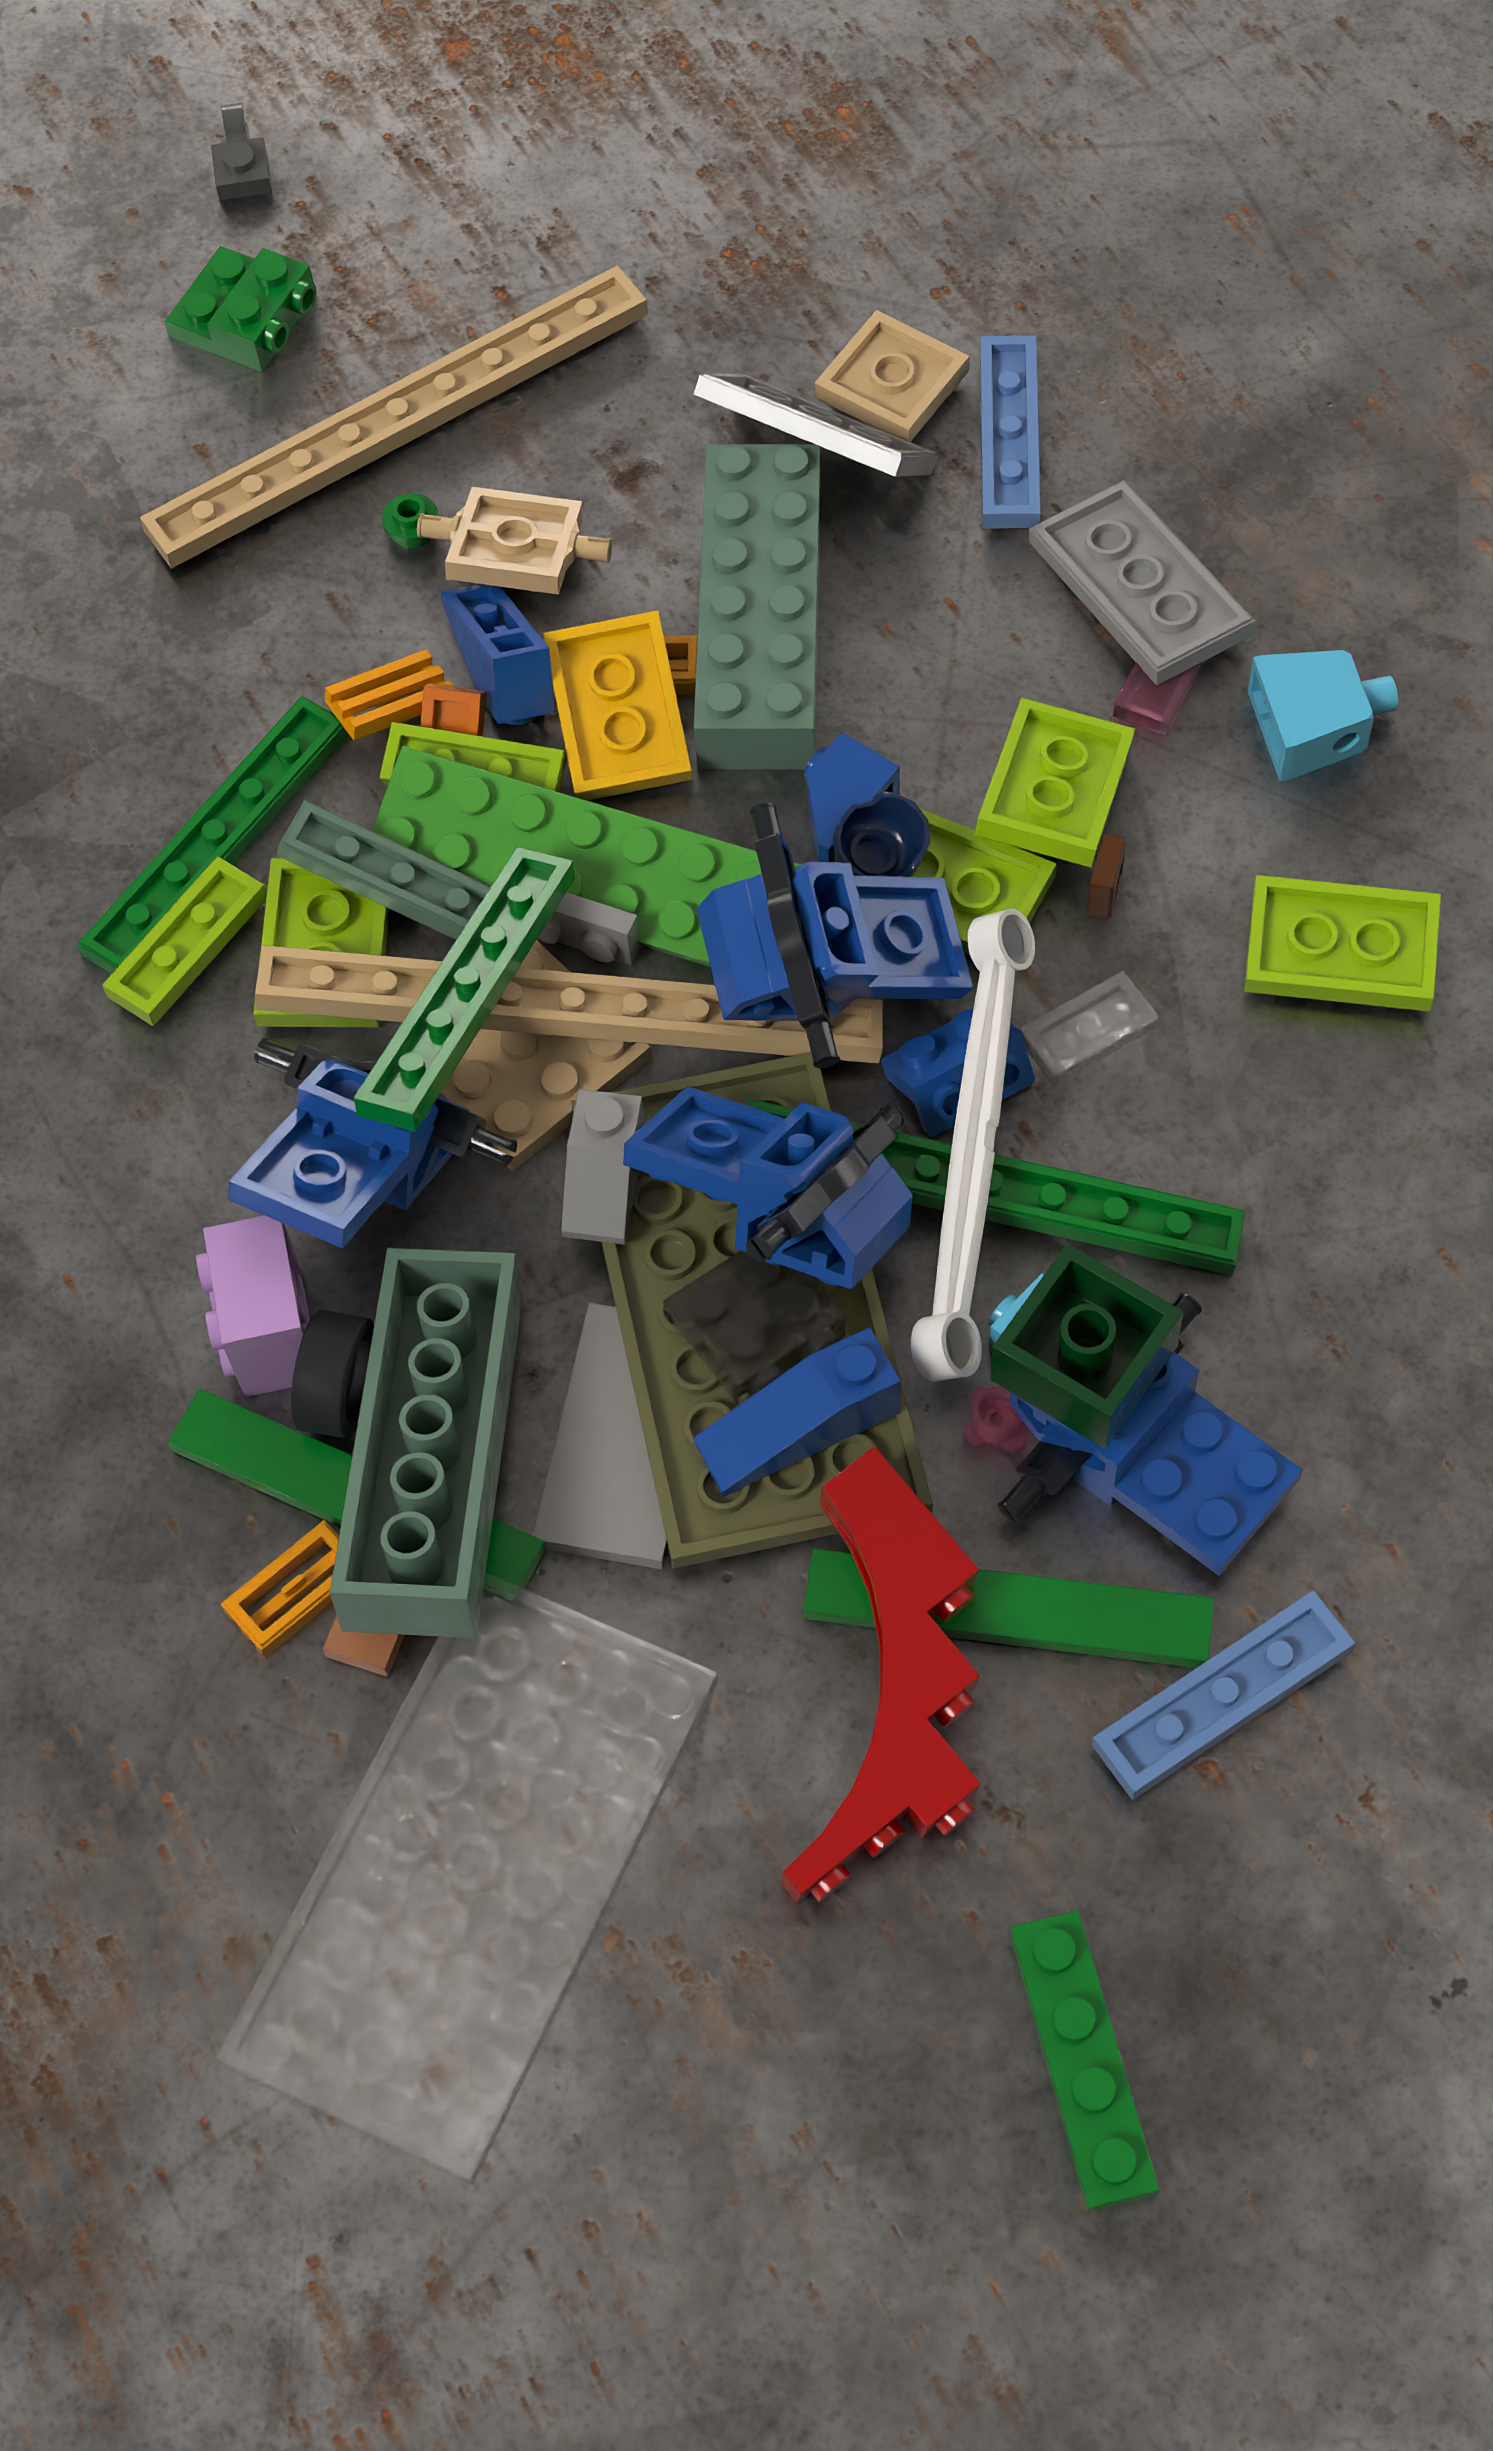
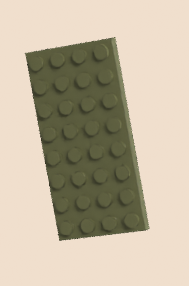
[571,1052,933,1569]

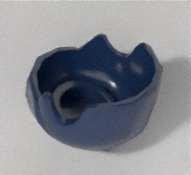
[833,791,931,877]

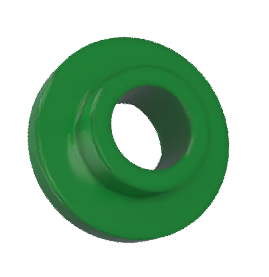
[382,493,439,548]

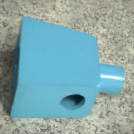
[1248,650,1398,782]

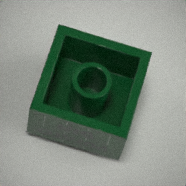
[991,1243,1184,1450]

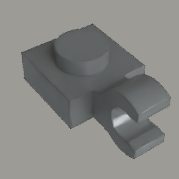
[211,103,272,201]

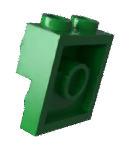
[164,246,317,372]

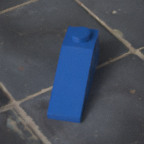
[441,584,555,725]
[693,1327,901,1497]

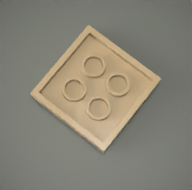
[438,940,652,1172]

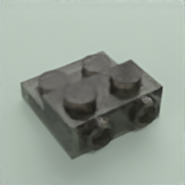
[663,1250,845,1406]

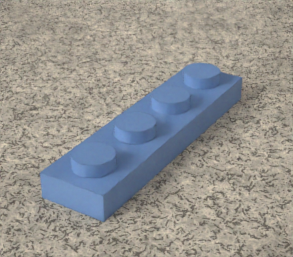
[980,335,1041,529]
[1092,1590,1356,1801]

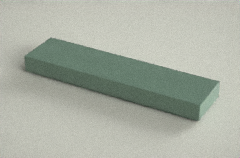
[277,800,491,940]

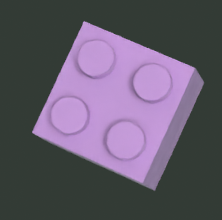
[196,1215,310,1398]

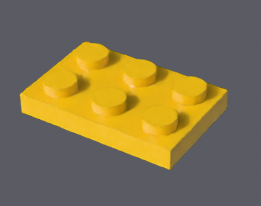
[543,610,693,801]

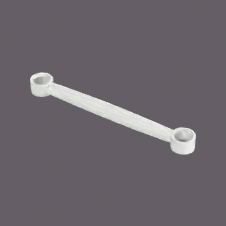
[911,909,1035,1382]

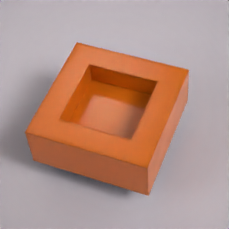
[420,683,487,737]

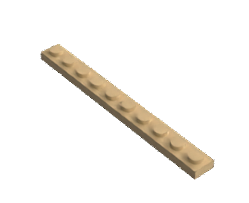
[140,265,648,569]
[255,945,883,1063]

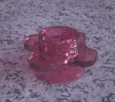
[963,1386,1028,1453]

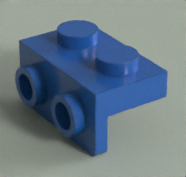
[880,1008,1035,1136]

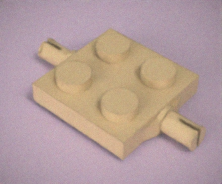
[417,487,612,595]

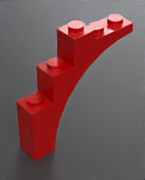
[780,1446,981,1904]

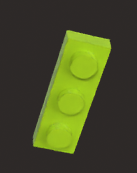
[380,722,567,793]
[102,856,267,1027]

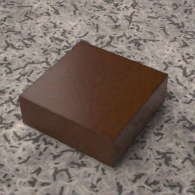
[1087,833,1127,920]

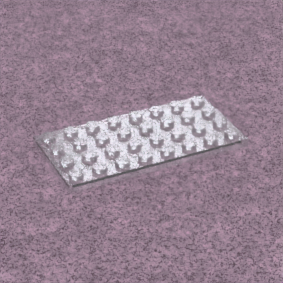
[216,1573,718,2185]

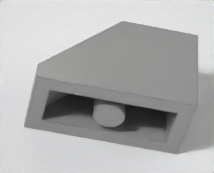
[561,1089,645,1245]

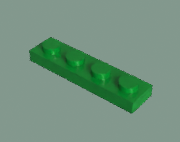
[1010,1910,1159,2213]

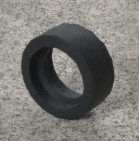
[291,1309,374,1438]

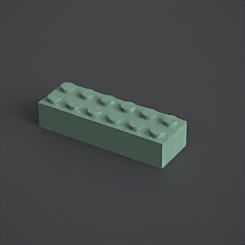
[694,444,822,770]
[330,1248,523,1638]

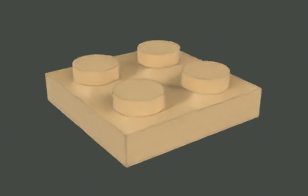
[815,310,970,442]

